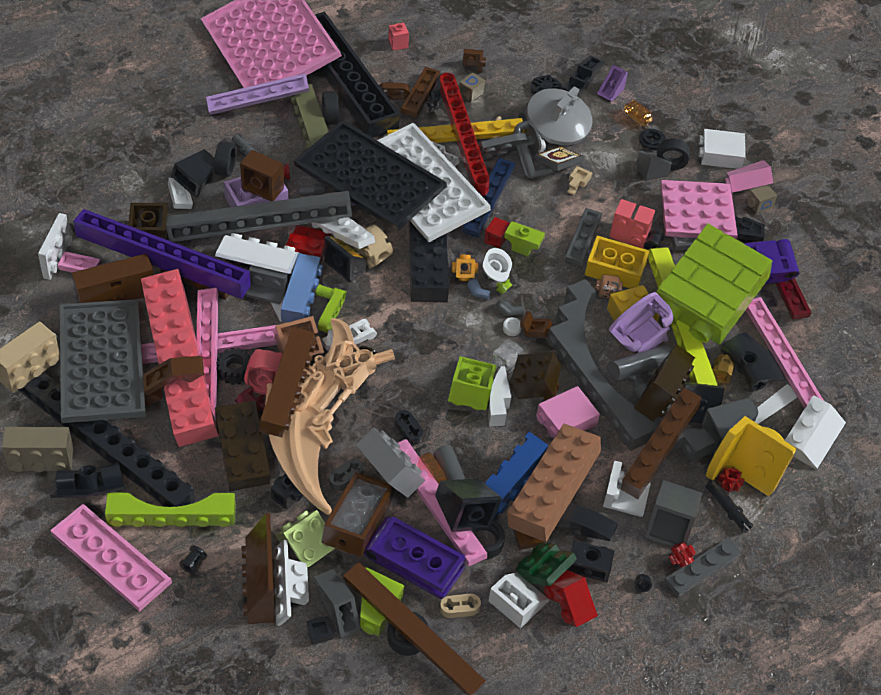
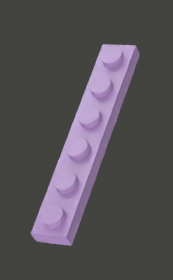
[206,74,309,115]

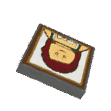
[535,145,584,171]

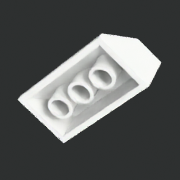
[215,233,299,274]

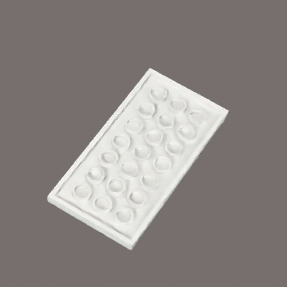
[377,123,491,242]

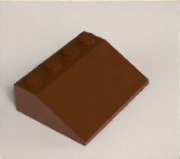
[241,513,275,624]

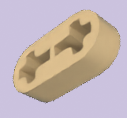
[440,594,481,618]

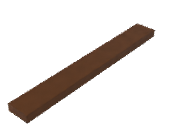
[342,562,486,695]

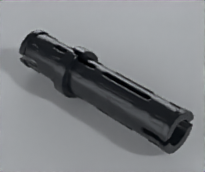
[706,479,753,533]

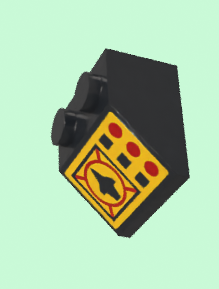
[324,236,366,283]

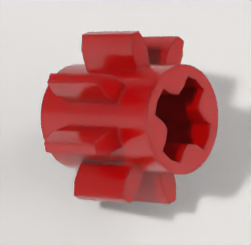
[718,467,745,493]
[668,541,696,568]

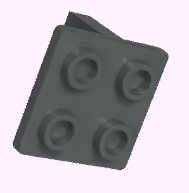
[245,265,291,304]

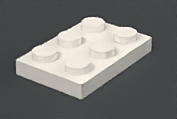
[38,213,72,280]

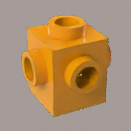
[451,254,478,281]

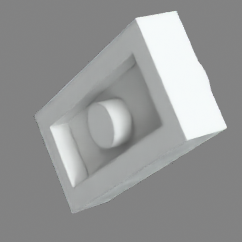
[168,178,193,209]

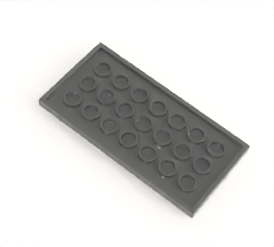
[60,299,146,423]

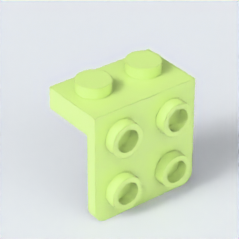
[276,510,335,567]

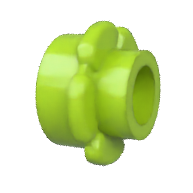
[496,279,513,295]

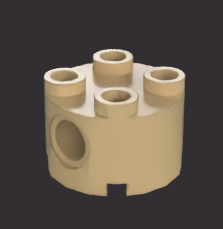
[354,224,393,269]

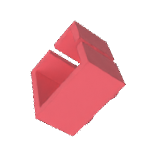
[609,199,655,249]

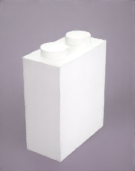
[698,129,745,169]

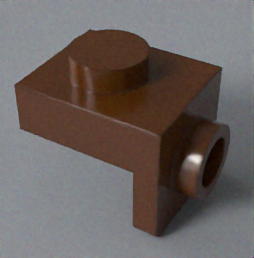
[520,311,552,338]

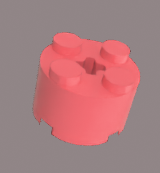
[244,349,283,395]

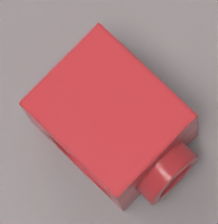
[388,23,409,51]

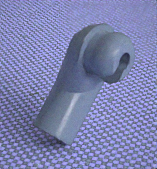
[467,278,491,300]

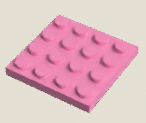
[660,180,737,239]

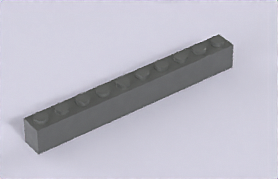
[166,191,352,242]

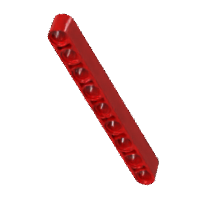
[440,73,489,196]

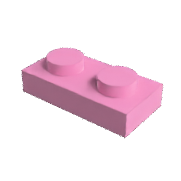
[58,251,101,272]

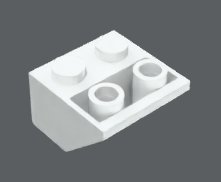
[489,573,549,629]

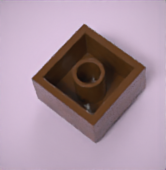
[240,150,284,202]

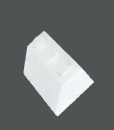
[785,395,846,470]

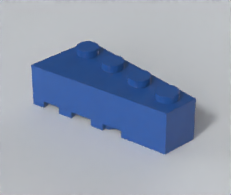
[485,432,548,518]

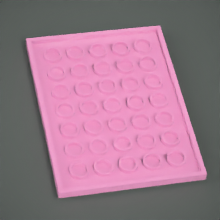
[201,0,342,88]

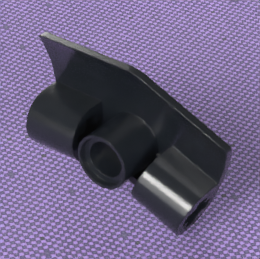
[721,332,785,391]
[50,463,125,498]

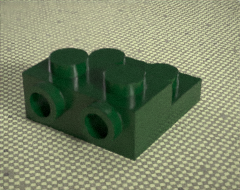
[516,542,577,586]

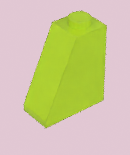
[360,567,404,637]

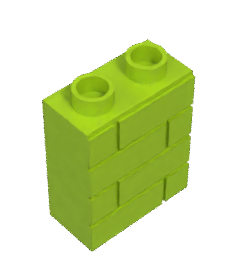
[657,223,773,345]

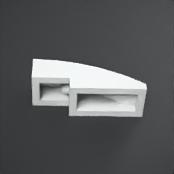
[488,366,511,427]

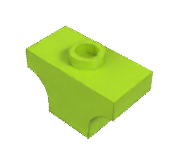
[504,221,545,256]

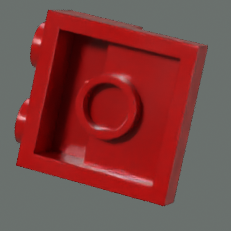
[286,225,331,264]

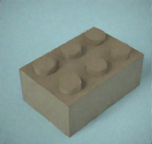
[2,427,74,472]

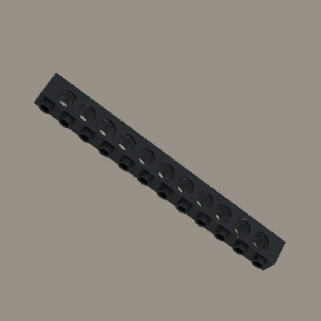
[18,371,195,507]

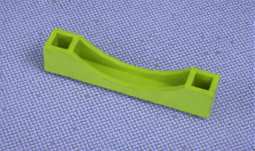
[105,493,236,527]

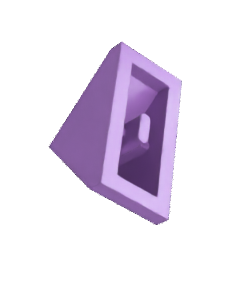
[597,64,628,102]

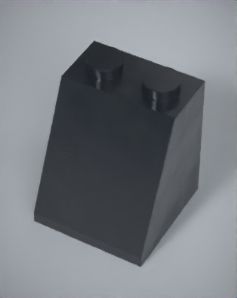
[435,478,502,532]

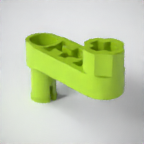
[315,284,346,333]

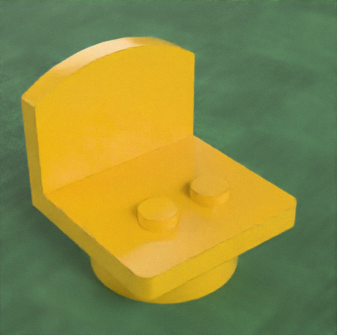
[706,416,796,496]

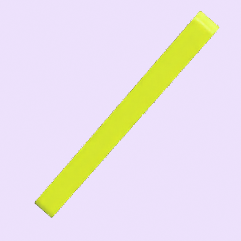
[648,247,718,386]

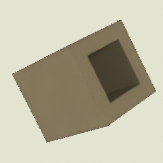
[459,72,485,102]
[747,185,777,214]

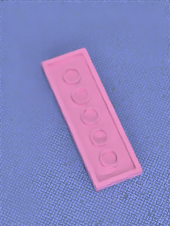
[50,504,172,612]

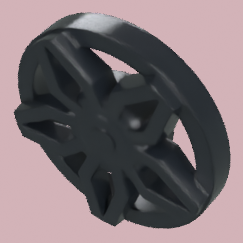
[531,75,562,95]

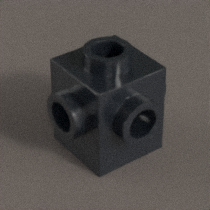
[271,473,303,510]

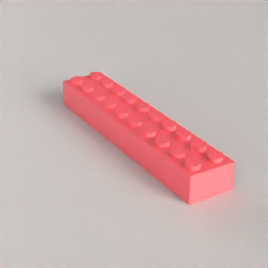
[141,269,219,447]

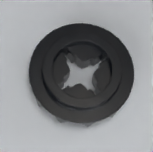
[639,129,666,151]

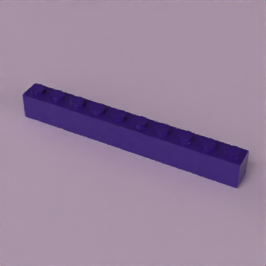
[73,209,251,299]

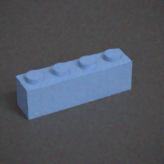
[281,253,323,322]

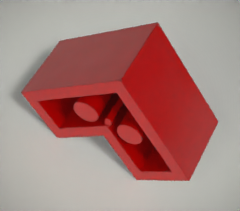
[544,570,598,627]

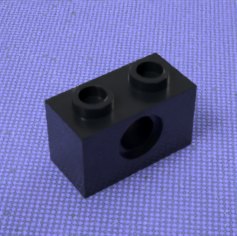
[567,541,615,582]

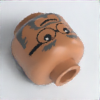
[595,274,623,299]

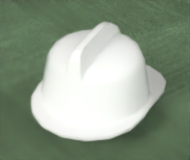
[482,248,512,282]

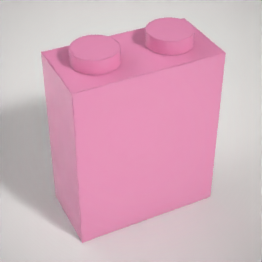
[536,386,600,438]

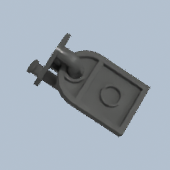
[479,121,555,179]

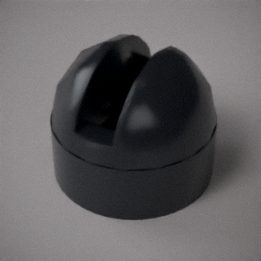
[634,573,652,592]

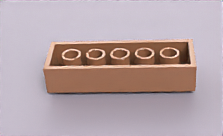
[507,423,601,542]

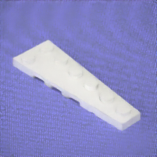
[306,217,375,249]

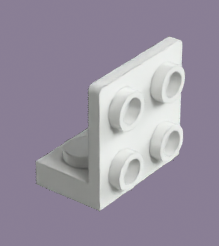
[603,461,651,517]

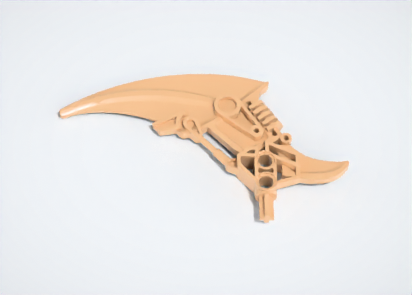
[265,318,395,515]

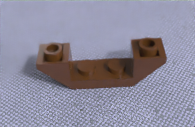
[143,356,204,407]

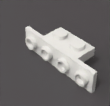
[272,540,309,626]

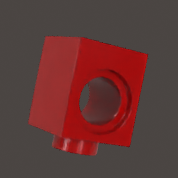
[484,217,510,249]

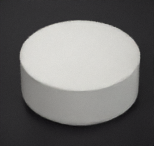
[503,317,521,336]

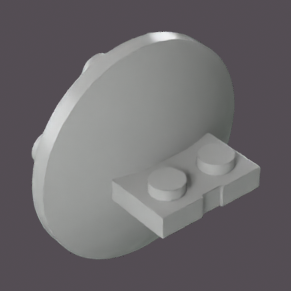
[526,86,592,145]

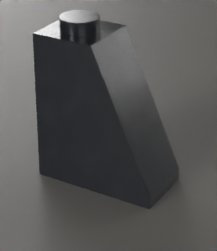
[171,149,214,198]

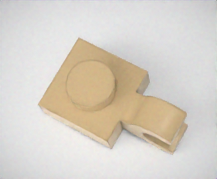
[567,166,592,195]

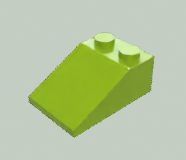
[448,356,497,410]

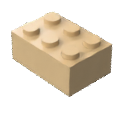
[0,321,60,393]

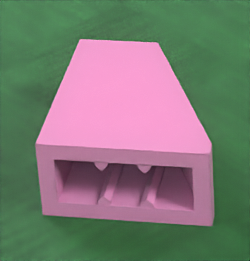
[725,160,773,193]

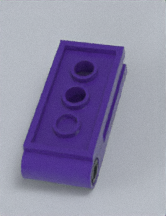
[743,239,800,284]
[363,516,466,600]

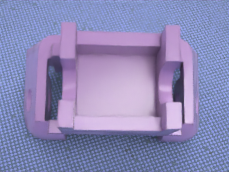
[609,292,673,352]

